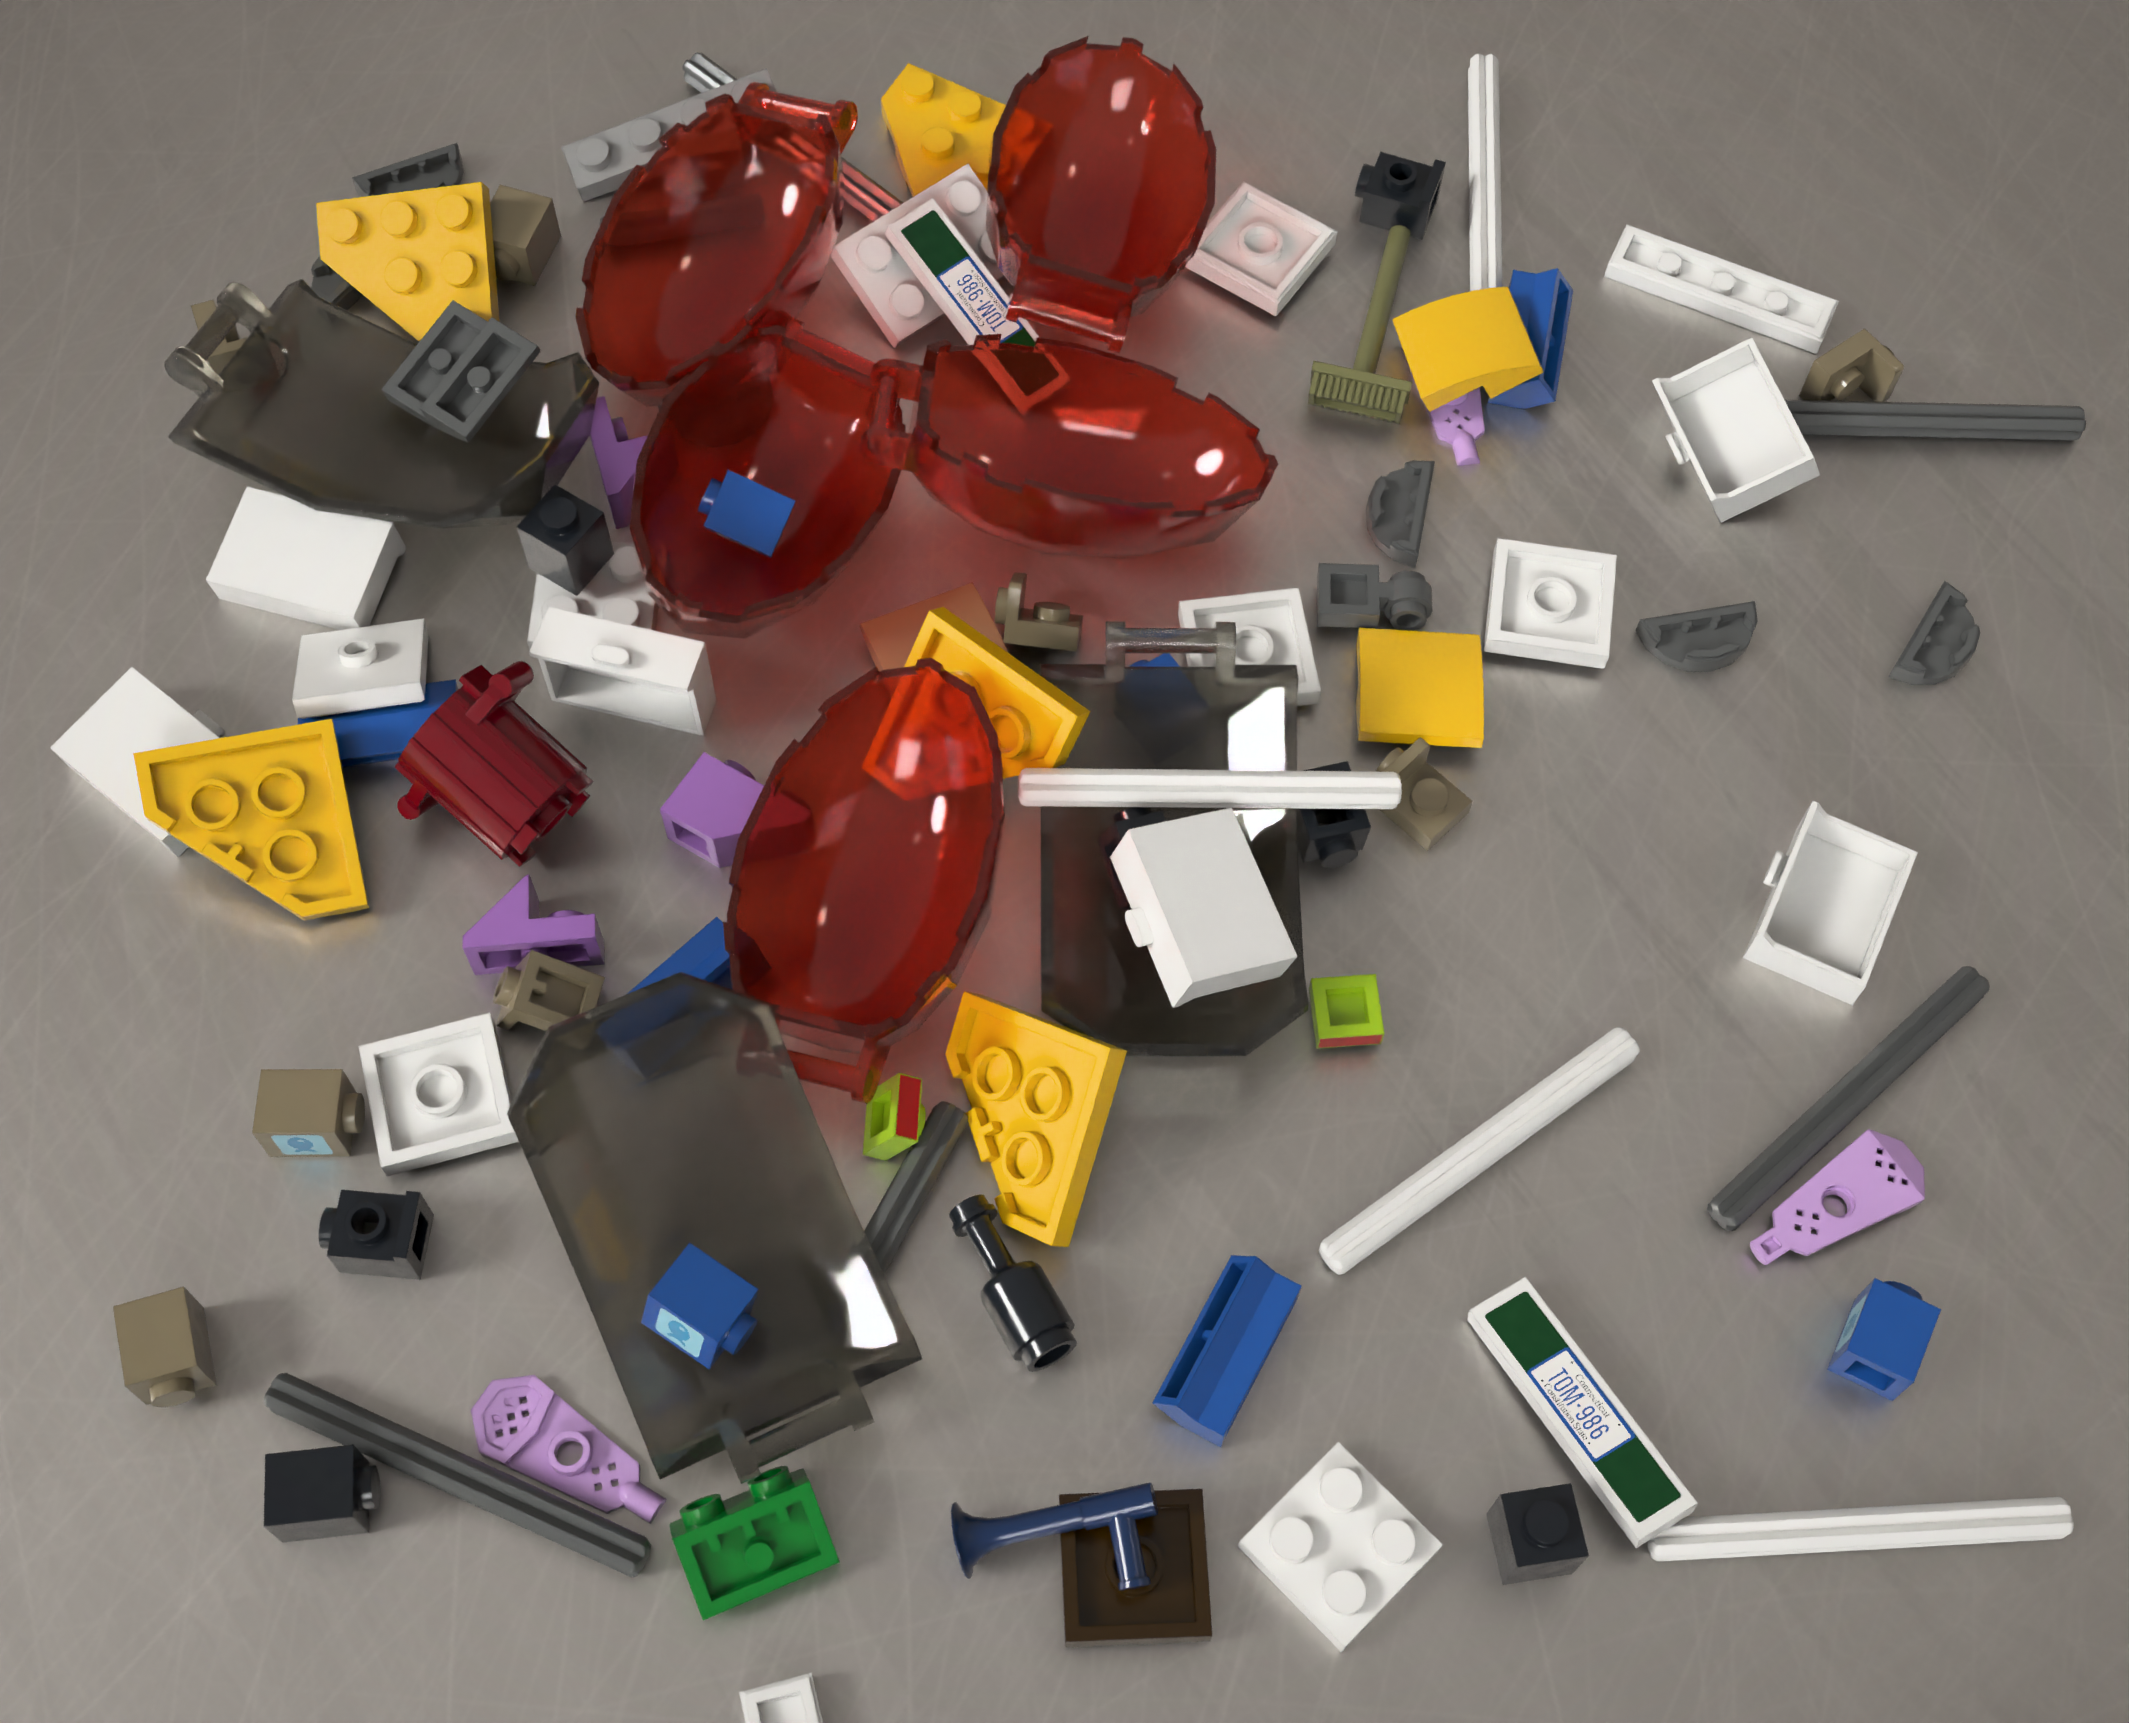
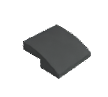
[381,300,541,443]

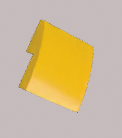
[1392,287,1544,412]
[1356,628,1484,748]

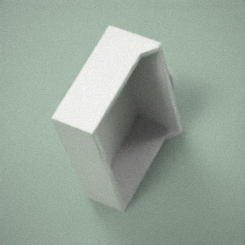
[1652,337,1820,523]
[206,486,407,630]
[529,606,717,736]
[50,667,226,858]
[1743,801,1918,1005]
[1110,807,1298,1008]

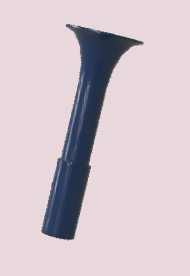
[951,1482,1158,1591]

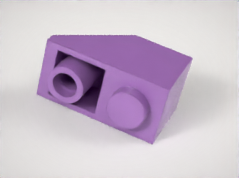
[660,752,814,868]

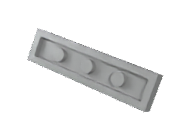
[561,68,788,202]

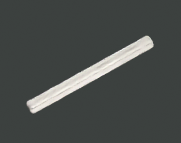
[1468,53,1503,291]
[1018,768,1402,809]
[1319,1027,1640,1275]
[1647,1497,2074,1562]

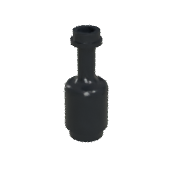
[949,1194,1077,1372]

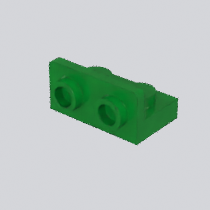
[669,1466,840,1620]

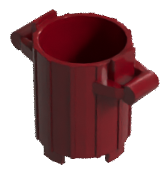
[395,661,594,867]

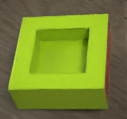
[1309,974,1384,1049]
[863,1073,926,1161]

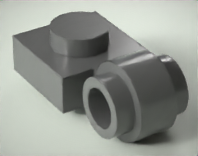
[1317,563,1432,631]

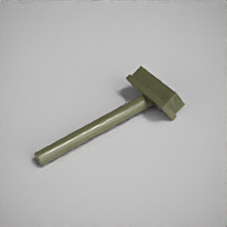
[1308,225,1412,424]

